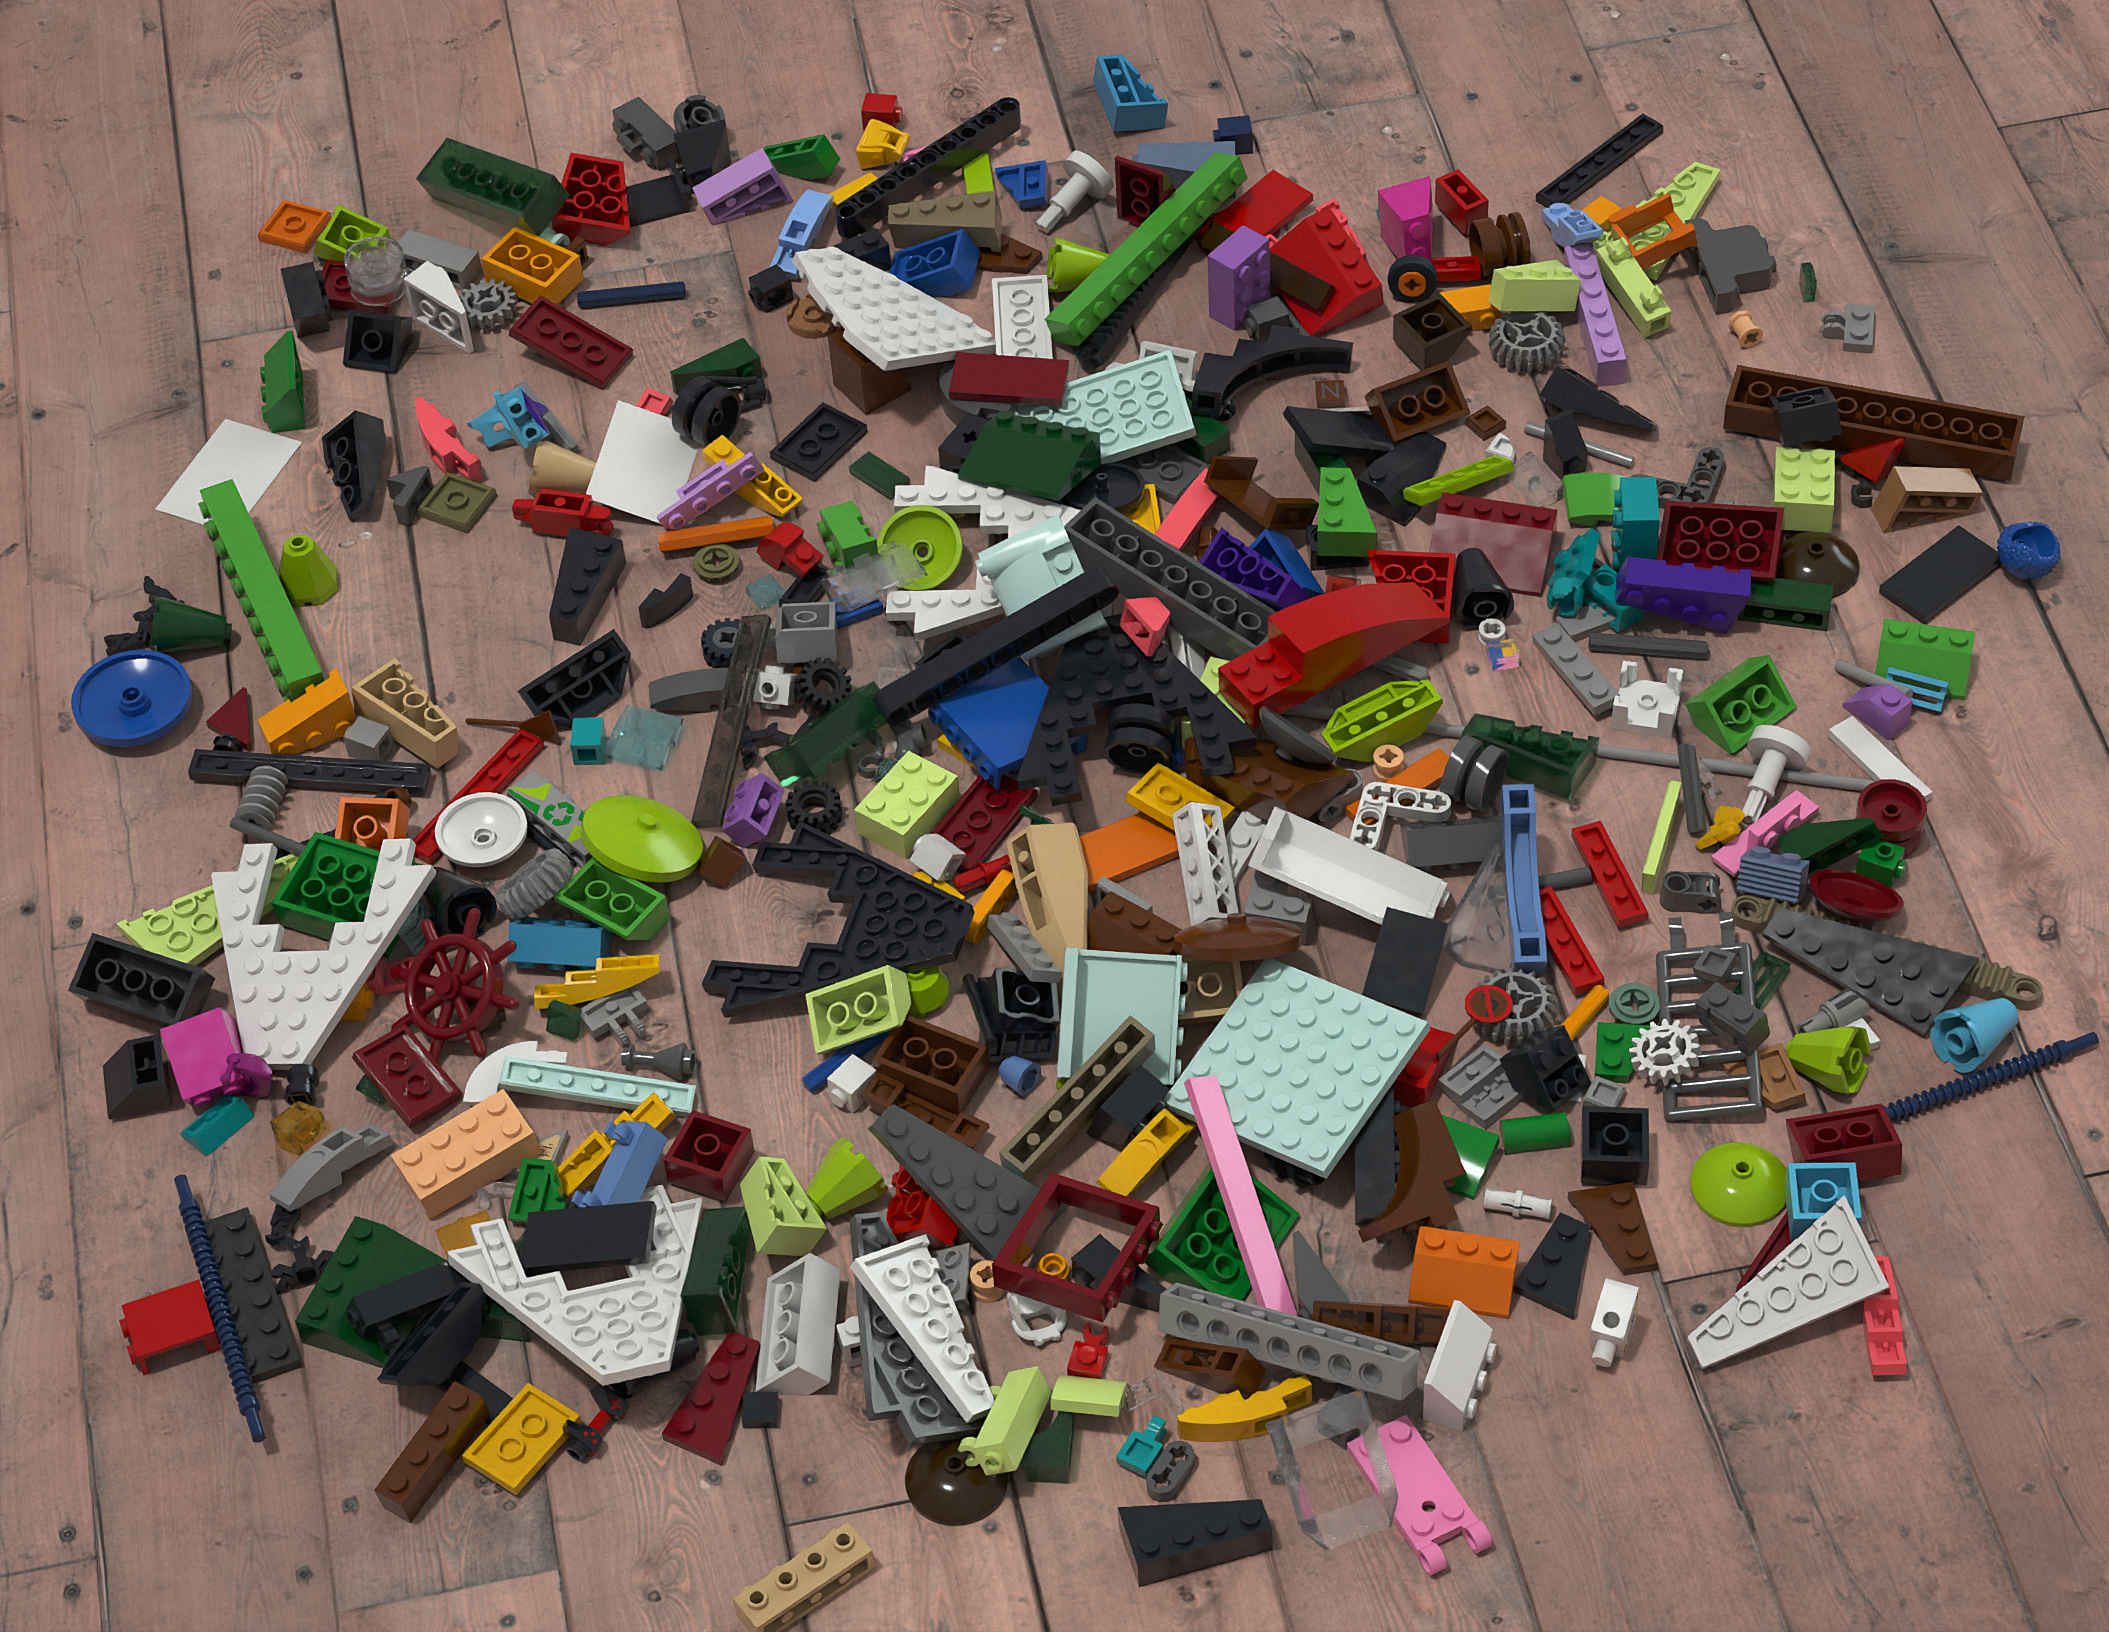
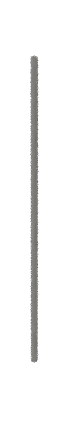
[1282,704,1875,791]

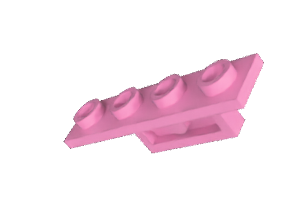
[1711,790,1819,877]

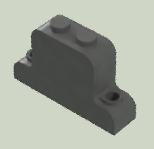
[1684,218,1777,315]

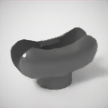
[889,719,930,760]

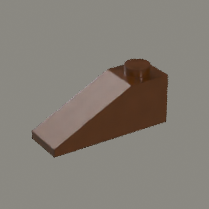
[1154,1338,1266,1399]

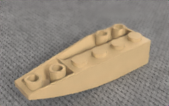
[1006,823,1088,999]

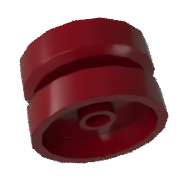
[1855,779,1927,857]

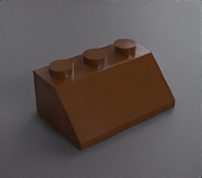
[1364,361,1470,443]
[1087,891,1182,956]

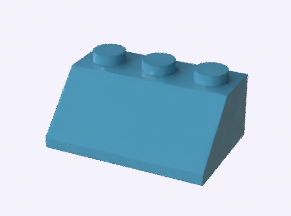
[507,917,613,971]

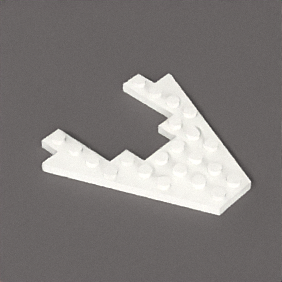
[886,466,1086,641]
[211,838,436,1070]
[447,1185,703,1386]

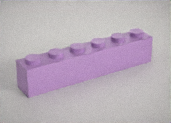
[1564,243,1626,387]

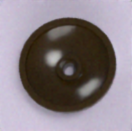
[1776,531,1860,598]
[905,1436,1008,1526]

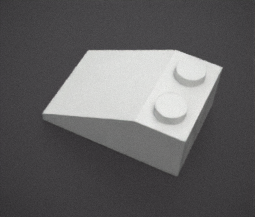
[404,261,474,354]

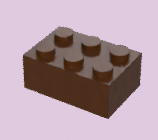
[872,1015,990,1115]

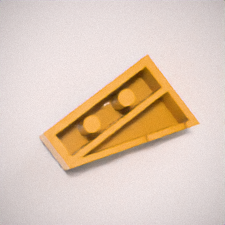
[257,668,356,755]

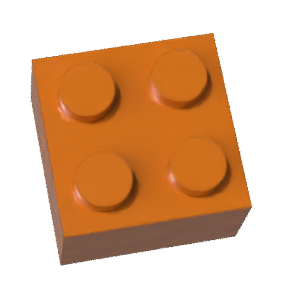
[335,797,410,851]

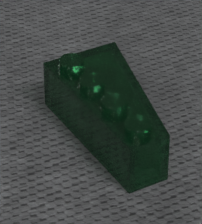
[1462,713,1600,801]

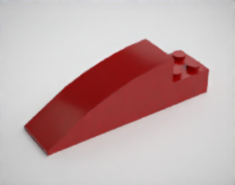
[1218,582,1450,729]

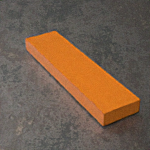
[657,516,774,552]
[1345,748,1449,825]

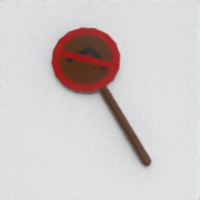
[1436,985,1513,1059]

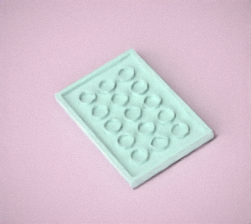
[1010,349,1197,464]

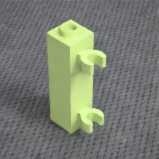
[1596,237,1671,338]
[958,1366,1052,1476]

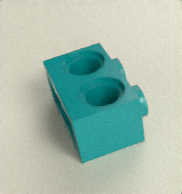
[1582,564,1645,633]

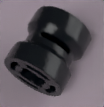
[284,1064,321,1108]

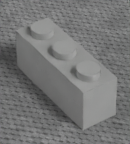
[392,229,482,291]

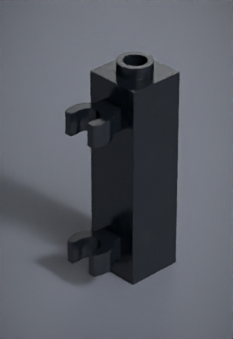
[346,1260,472,1352]

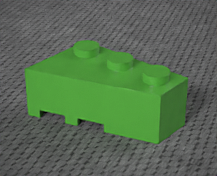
[1317,467,1377,557]
[817,501,881,589]

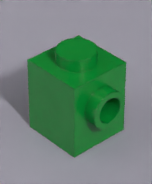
[1856,840,1907,888]

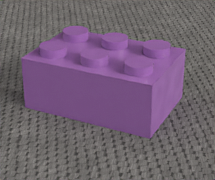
[1208,225,1271,331]

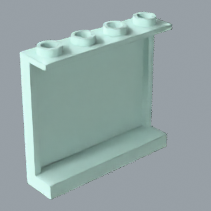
[1057,948,1187,1085]

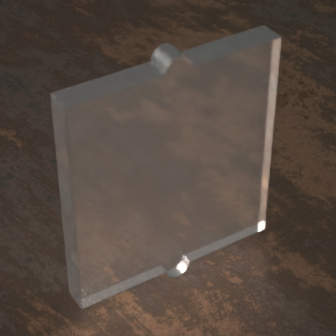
[1069,200,1131,247]

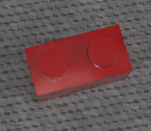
[1435,169,1489,235]

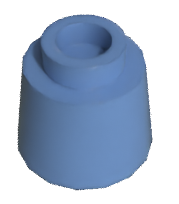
[999,1056,1041,1096]

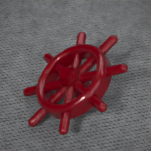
[389,908,520,1064]

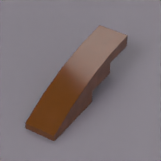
[1312,1300,1451,1343]

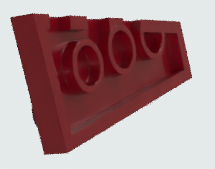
[662,1329,760,1466]

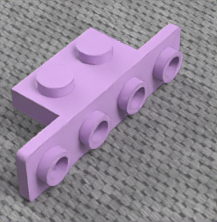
[657,452,764,531]

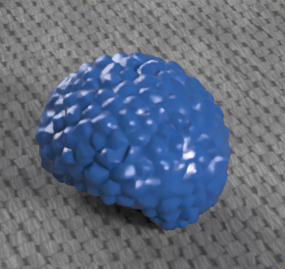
[1997,522,2061,581]

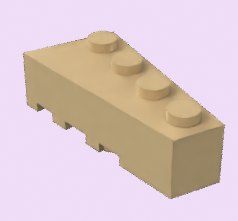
[351,658,459,769]

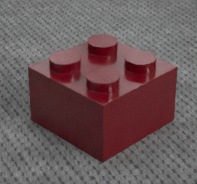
[663,1110,755,1201]

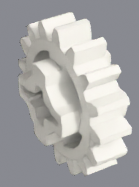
[1629,1019,1702,1086]

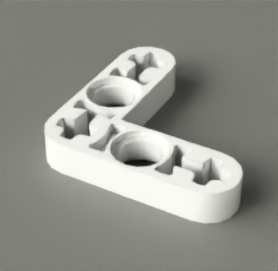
[1350,782,1451,851]

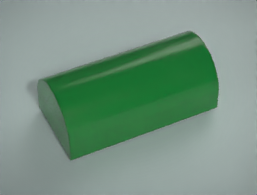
[1499,1112,1570,1154]

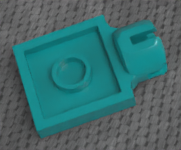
[1547,528,1601,617]

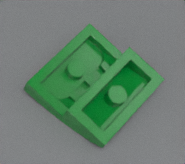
[1441,1114,1500,1200]

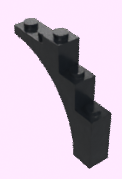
[1191,325,1354,417]

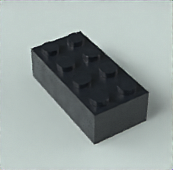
[68,933,215,1027]

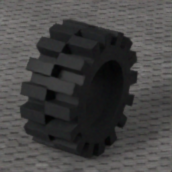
[794,657,852,716]
[786,780,843,834]

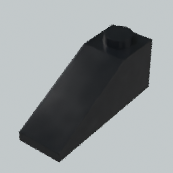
[1071,1234,1167,1313]

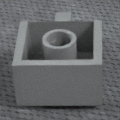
[754,601,837,665]

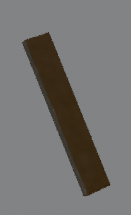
[1199,220,1336,312]

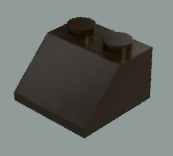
[1393,294,1472,370]

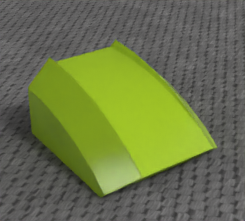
[313,204,391,266]

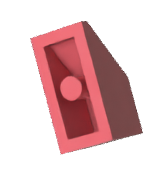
[1119,597,1170,656]

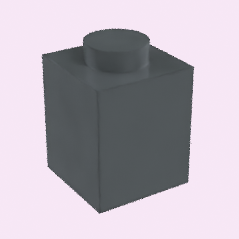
[1245,296,1289,342]

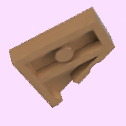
[1723,1043,1806,1110]

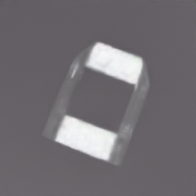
[1265,1388,1399,1551]

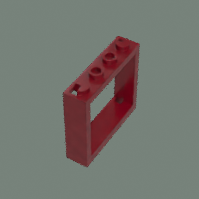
[992,1172,1163,1323]

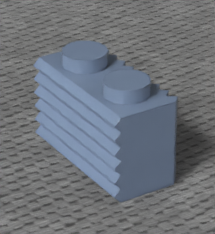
[1736,846,1809,904]

